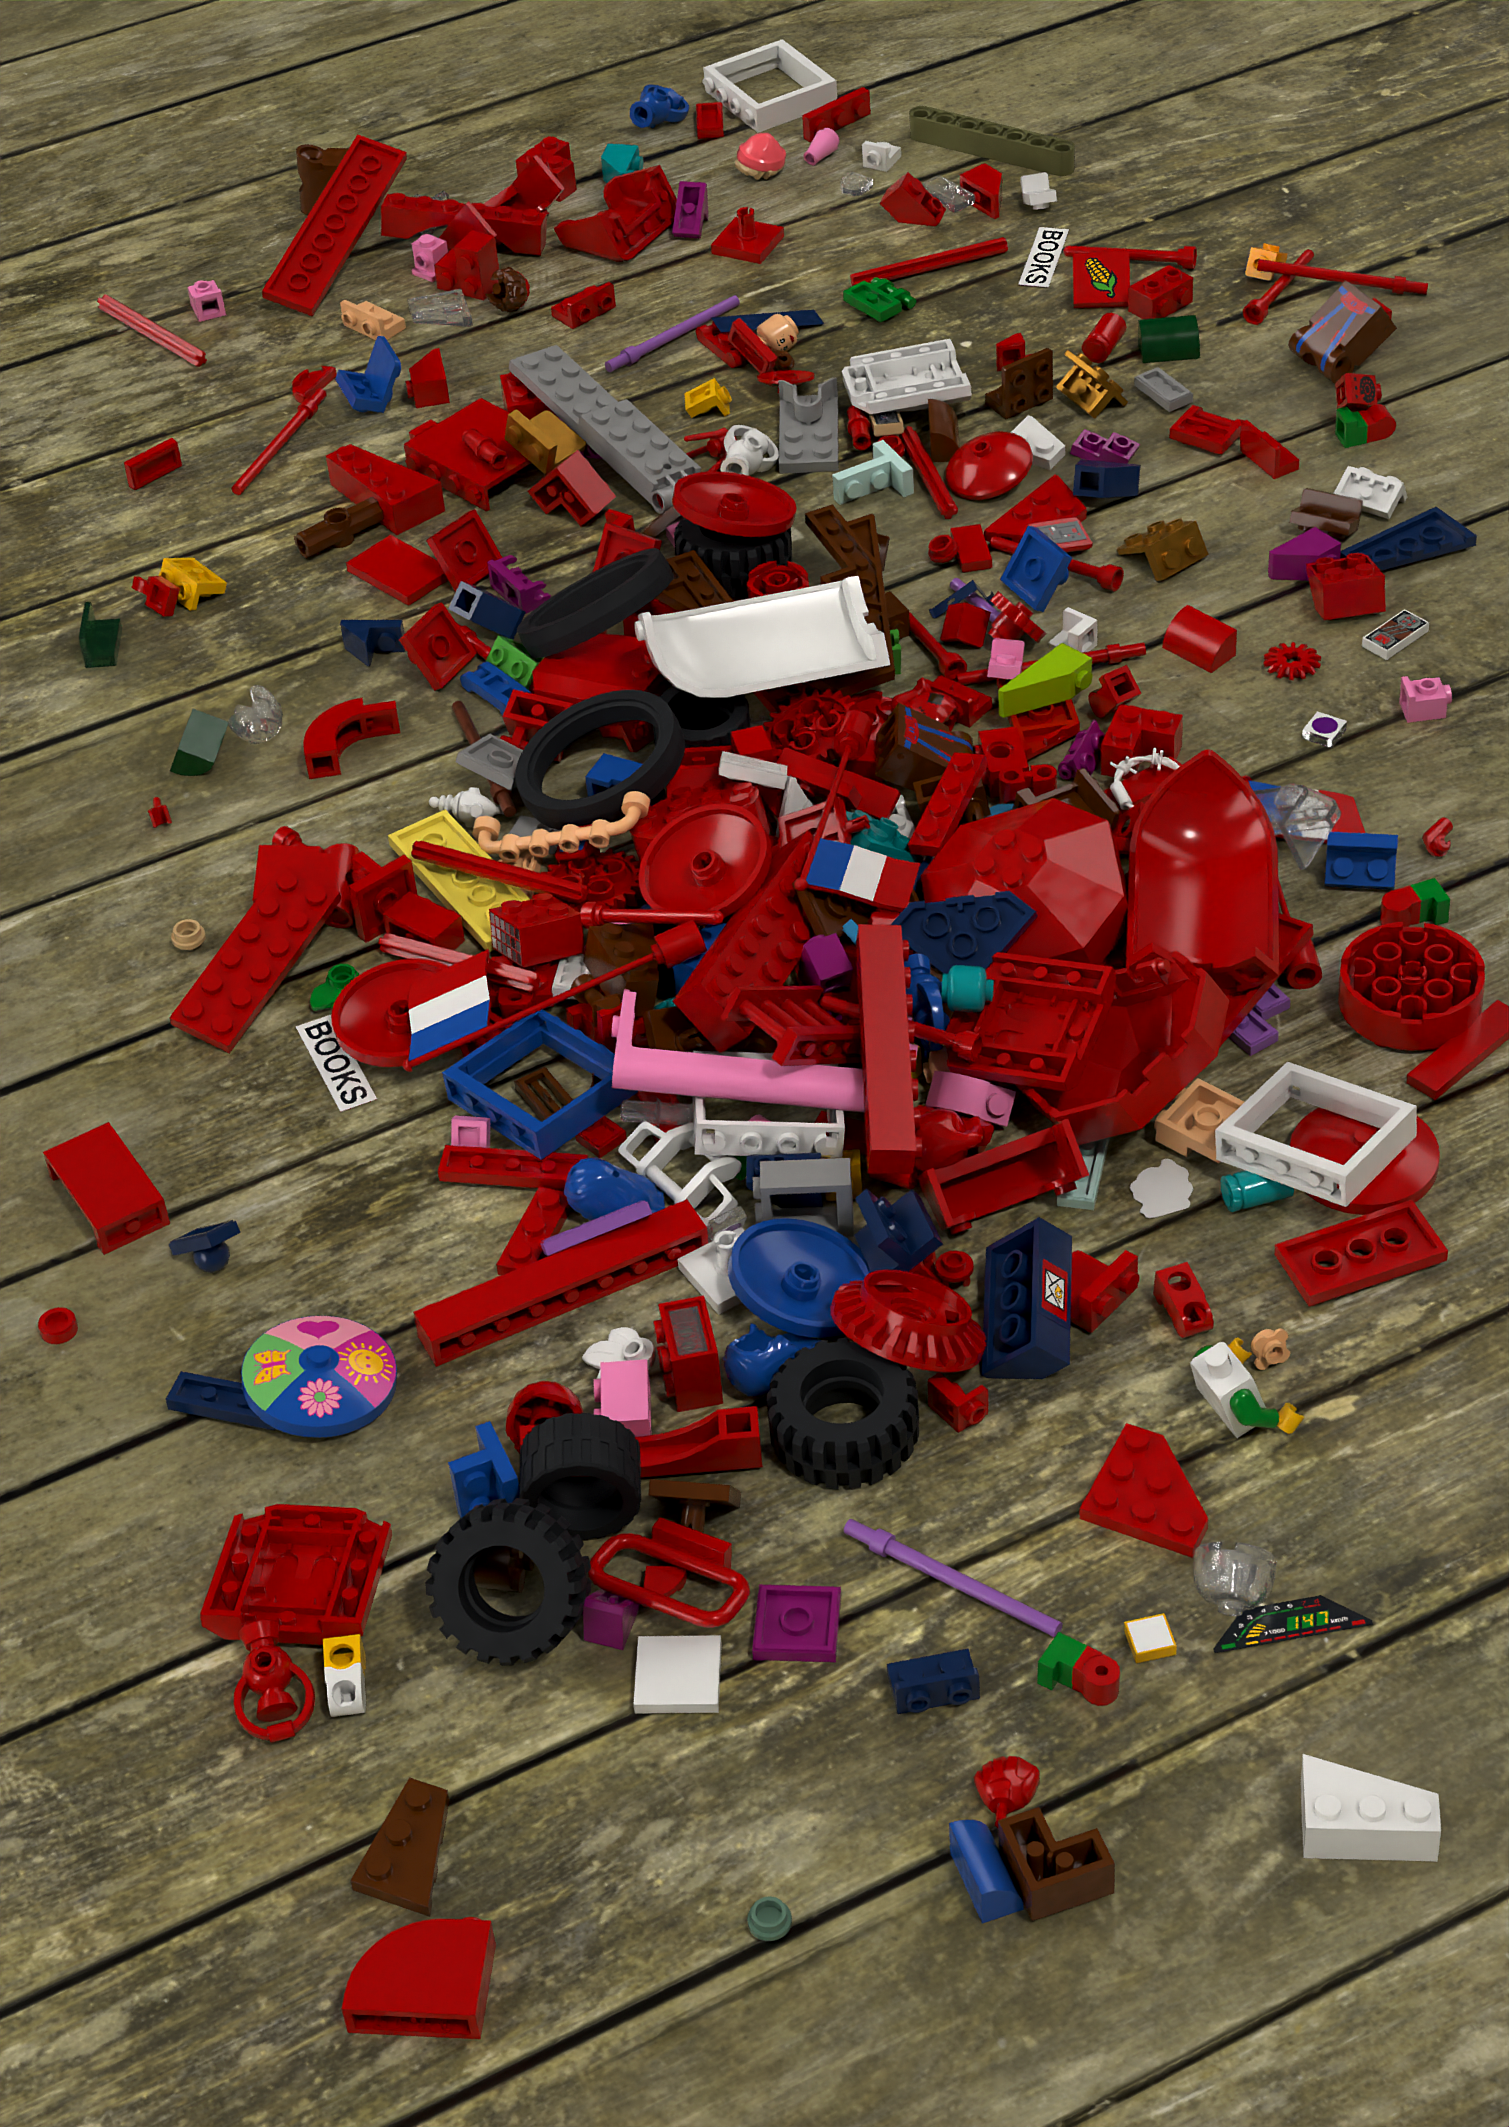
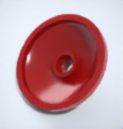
[945,431,1033,500]

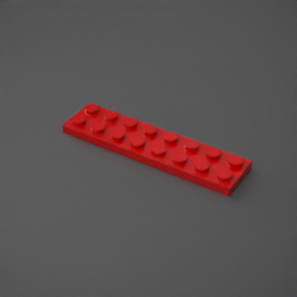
[262,134,407,317]

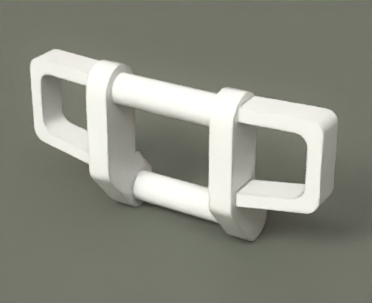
[618,1122,742,1233]

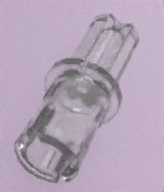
[620,1098,693,1128]

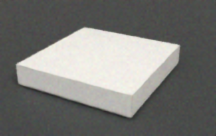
[634,1635,722,1714]

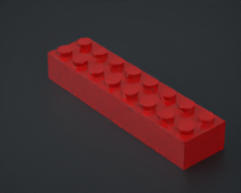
[673,830,816,1053]

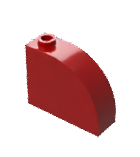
[341,1917,496,2039]

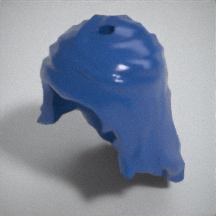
[564,1157,665,1221]
[723,1323,823,1397]

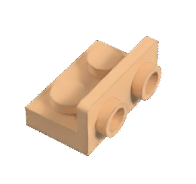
[340,300,406,340]

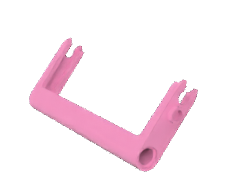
[611,989,918,1113]

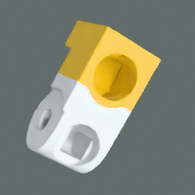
[323,1634,366,1717]

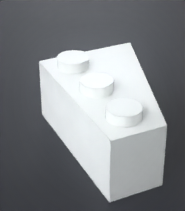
[1301,1754,1441,1862]

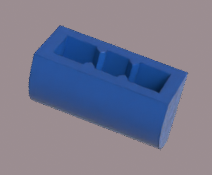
[949,1820,1024,1924]

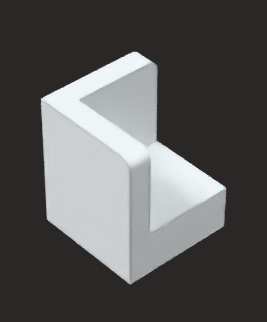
[1049,607,1097,653]

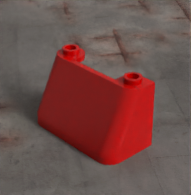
[554,165,677,262]

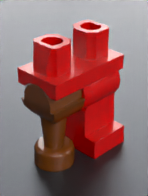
[566,974,638,1053]

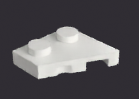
[1010,415,1065,470]

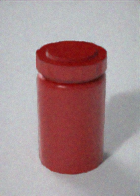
[1082,313,1127,363]

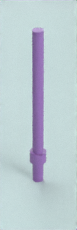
[605,295,740,372]
[844,1519,1063,1637]

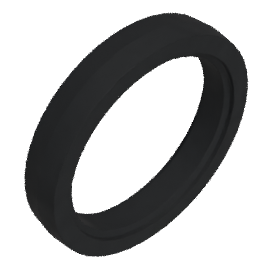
[517,548,674,658]
[515,690,685,830]

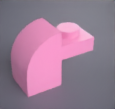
[925,1071,1016,1127]

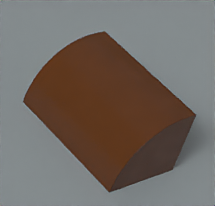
[928,399,960,462]

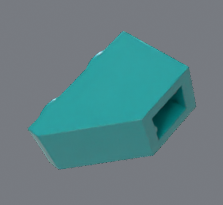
[601,143,644,183]

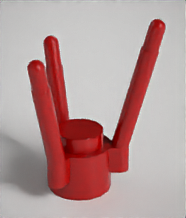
[684,427,737,472]

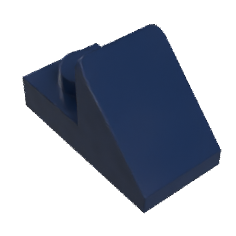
[340,620,405,666]

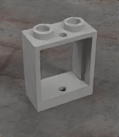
[753,1158,854,1237]

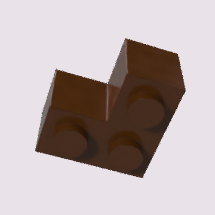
[998,1807,1115,1921]

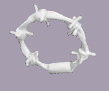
[1110,748,1180,810]

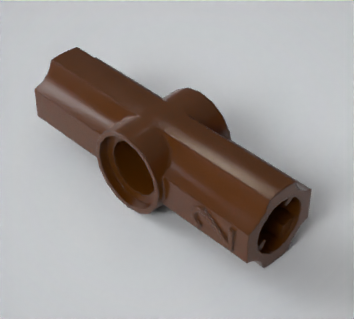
[294,497,384,559]

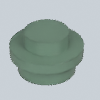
[747,1897,792,1941]

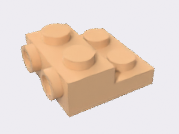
[1154,1078,1244,1163]

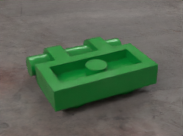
[843,277,916,322]

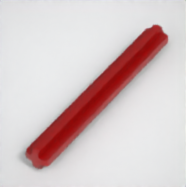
[899,426,958,519]

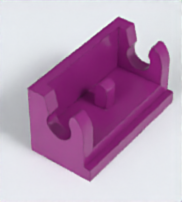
[487,555,551,614]

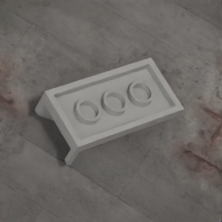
[778,377,839,474]

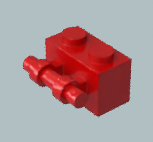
[500,689,573,762]

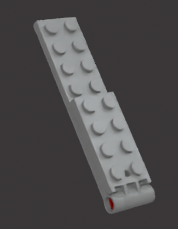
[509,345,701,514]

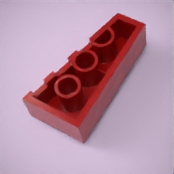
[326,444,445,535]

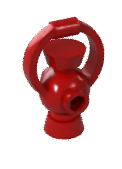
[234,1620,315,1743]

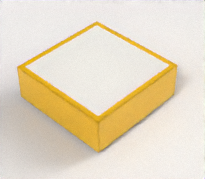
[1124,1613,1177,1664]

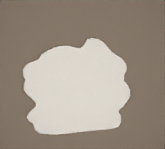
[1130,1159,1193,1218]

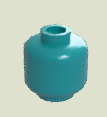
[941,965,994,1013]

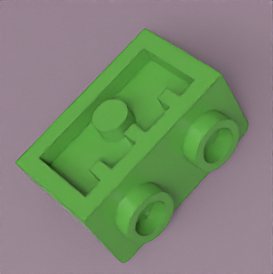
[486,636,544,690]

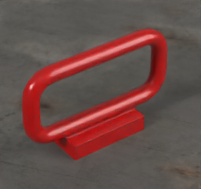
[588,1517,750,1628]

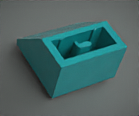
[846,810,923,863]

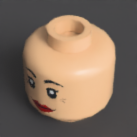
[756,314,799,351]

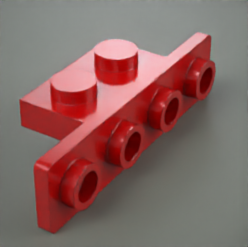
[777,748,901,819]

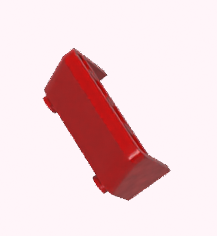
[439,155,565,250]
[917,1118,1089,1235]

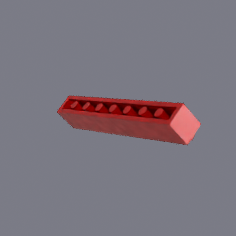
[855,924,922,1174]
[413,1199,709,1367]

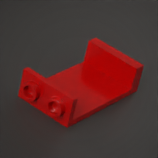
[43,1122,170,1255]

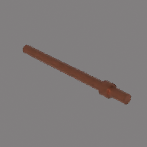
[452,701,517,817]

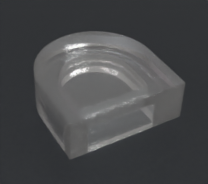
[840,171,873,196]

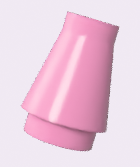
[804,128,840,166]

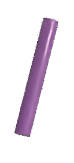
[950,578,1000,622]

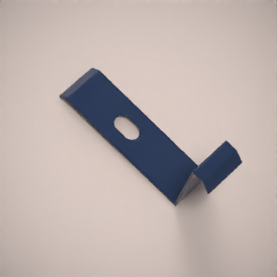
[929,580,994,618]

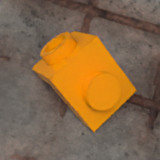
[1245,243,1288,281]

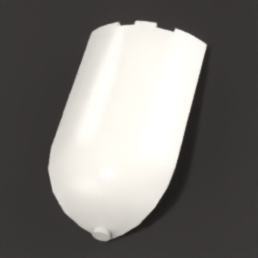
[634,576,890,698]

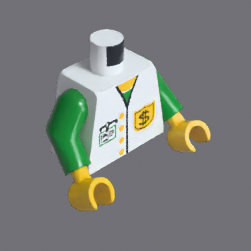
[1190,1338,1305,1438]

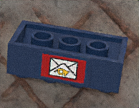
[981,1217,1072,1379]

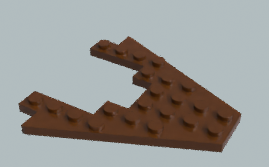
[655,504,895,696]

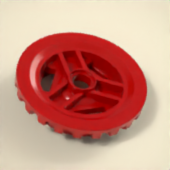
[830,1269,986,1372]

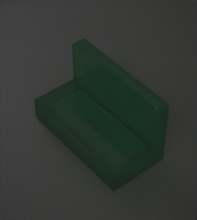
[79,602,122,668]

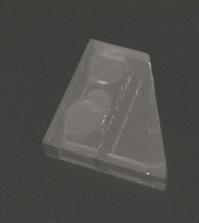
[407,289,473,327]

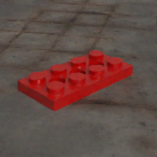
[1274,1200,1448,1307]

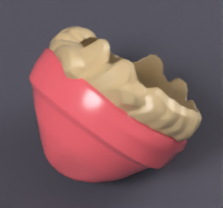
[735,133,786,180]

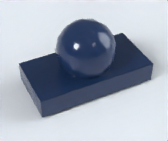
[169,1220,241,1273]

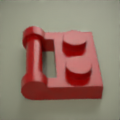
[1169,405,1245,455]

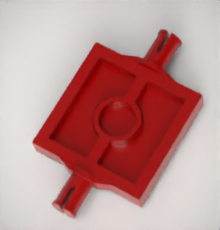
[771,797,870,860]

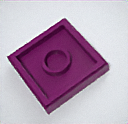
[752,1584,842,1663]

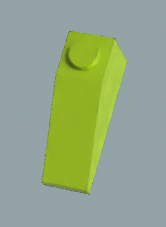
[998,643,1093,718]

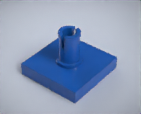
[1000,526,1072,612]

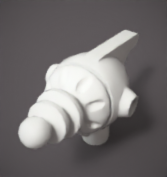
[429,787,504,827]

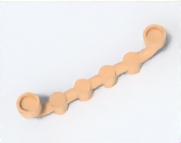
[472,791,650,862]

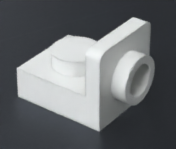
[862,141,901,172]

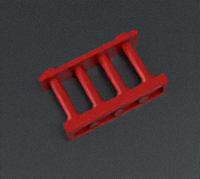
[720,985,862,1066]

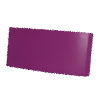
[1070,429,1140,464]

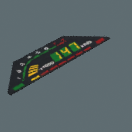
[1213,1595,1373,1653]

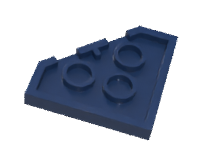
[891,891,1038,975]

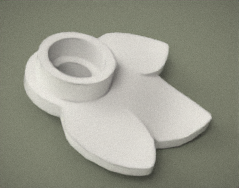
[582,1327,656,1379]

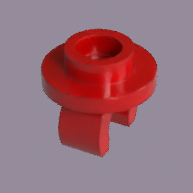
[935,1250,974,1287]

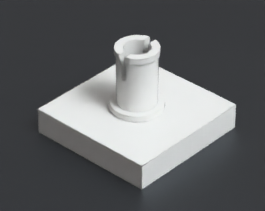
[678,1227,745,1315]

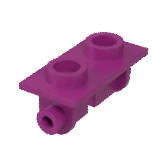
[1058,720,1105,779]

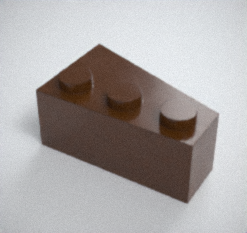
[583,923,659,1017]

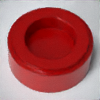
[38,1307,78,1344]

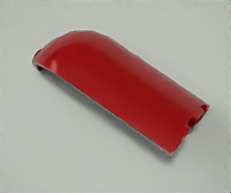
[1126,749,1279,992]

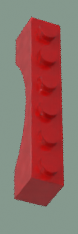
[381,193,547,256]
[519,1406,762,1478]

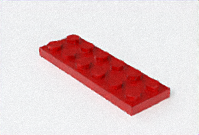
[169,864,341,1054]

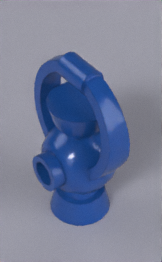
[630,85,689,128]
[904,954,950,1051]

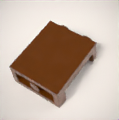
[1012,768,1120,832]

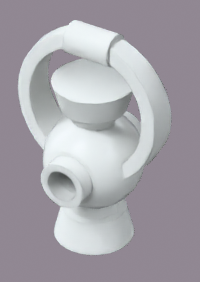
[720,425,779,476]

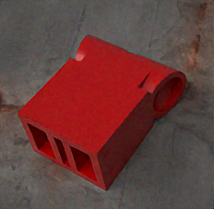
[252,843,360,928]

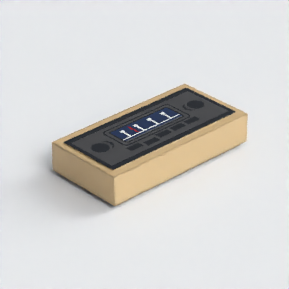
[869,411,904,437]

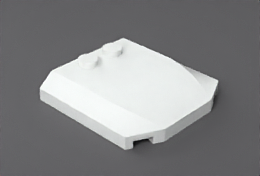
[842,339,972,414]

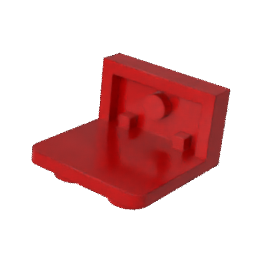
[1071,1250,1140,1333]

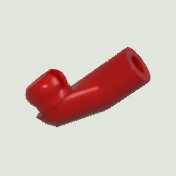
[1422,817,1453,857]

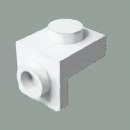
[1020,172,1057,209]

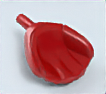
[974,1756,1040,1828]

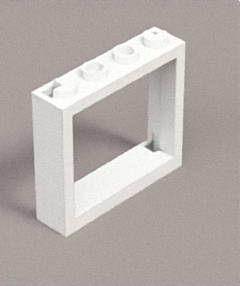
[702,39,837,133]
[692,1051,845,1158]
[1215,1062,1417,1207]

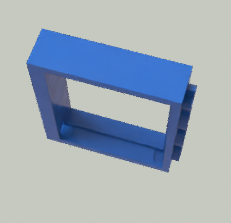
[442,1010,638,1160]

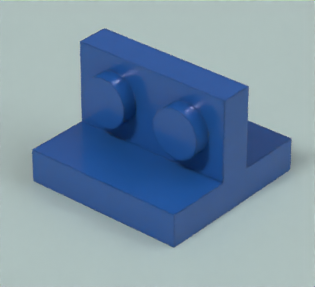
[1325,832,1398,890]
[448,1421,519,1518]

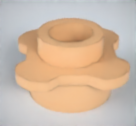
[1251,1328,1290,1370]

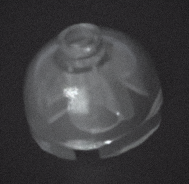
[1193,1542,1277,1616]

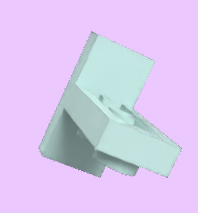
[832,440,914,505]

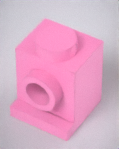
[412,234,448,282]
[187,280,226,322]
[1399,676,1452,723]

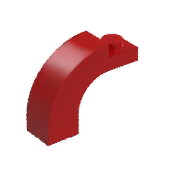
[303,697,401,779]

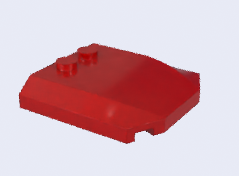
[532,633,665,722]
[946,952,1116,1092]
[200,1504,392,1645]

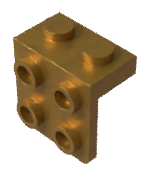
[504,409,586,474]
[1117,518,1209,581]

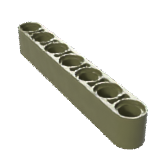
[909,106,1075,176]

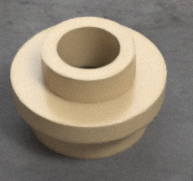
[171,919,206,950]

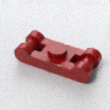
[695,322,746,368]

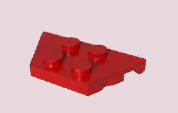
[984,474,1087,543]
[997,678,1080,760]

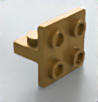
[1056,350,1128,419]

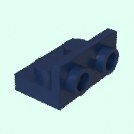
[887,1649,980,1714]

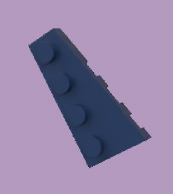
[1340,507,1477,571]

